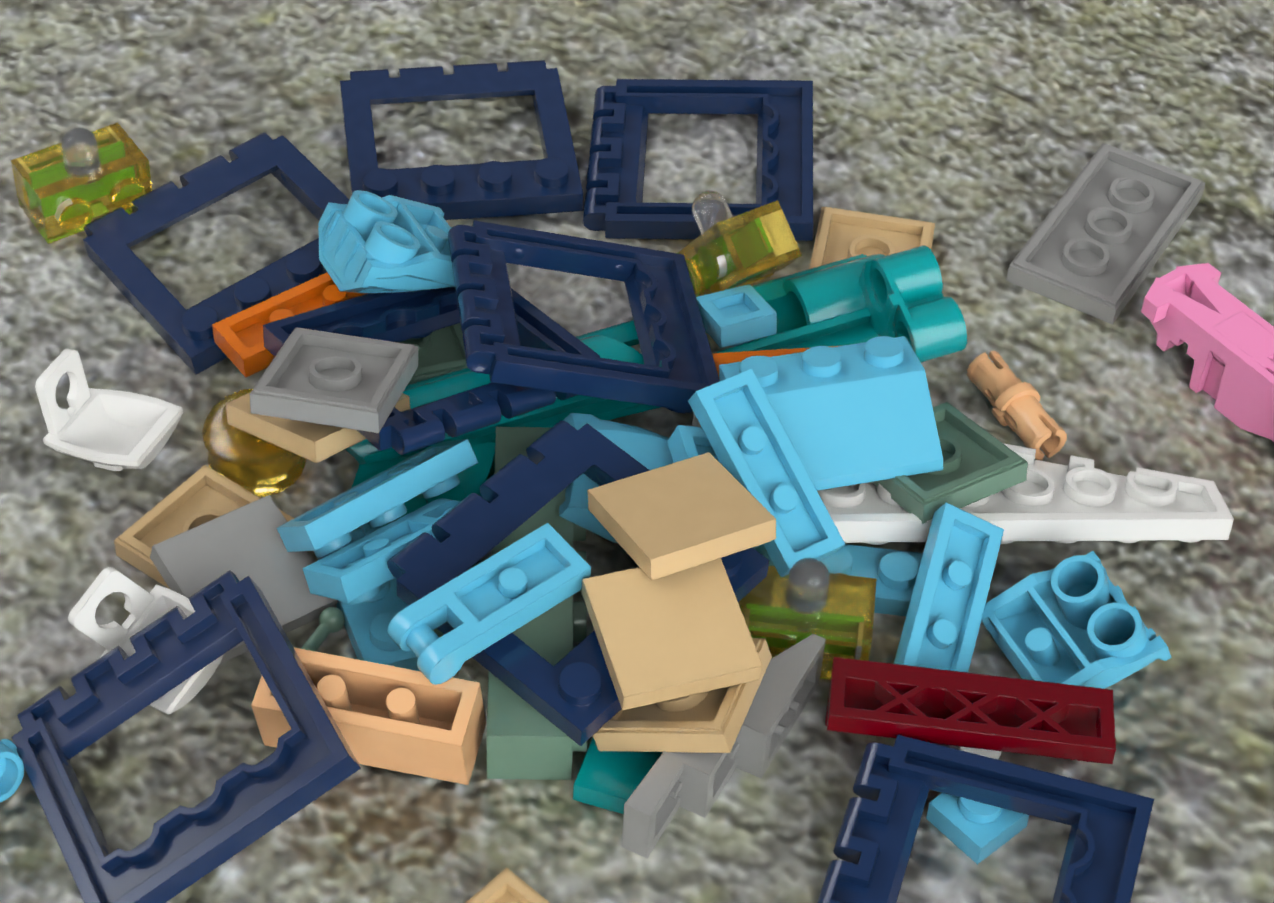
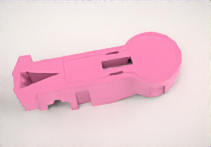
[1141,263,1274,442]

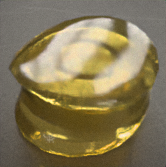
[202,389,306,498]

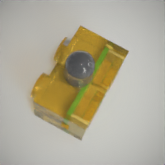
[11,122,152,244]
[678,191,802,297]
[738,558,877,680]

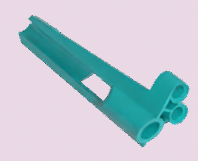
[345,245,967,464]

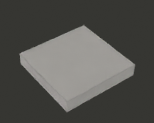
[250,327,418,433]
[150,495,338,665]

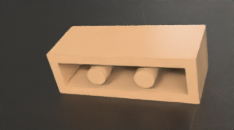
[251,647,486,785]

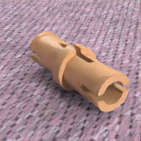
[967,350,1067,460]

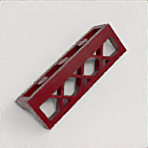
[825,657,1116,765]

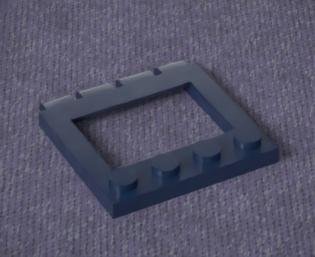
[340,60,583,220]
[583,79,813,241]
[83,132,349,375]
[448,220,720,414]
[263,287,600,455]
[387,420,770,746]
[11,570,361,903]
[817,735,1154,903]

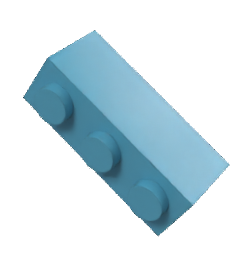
[719,336,943,491]

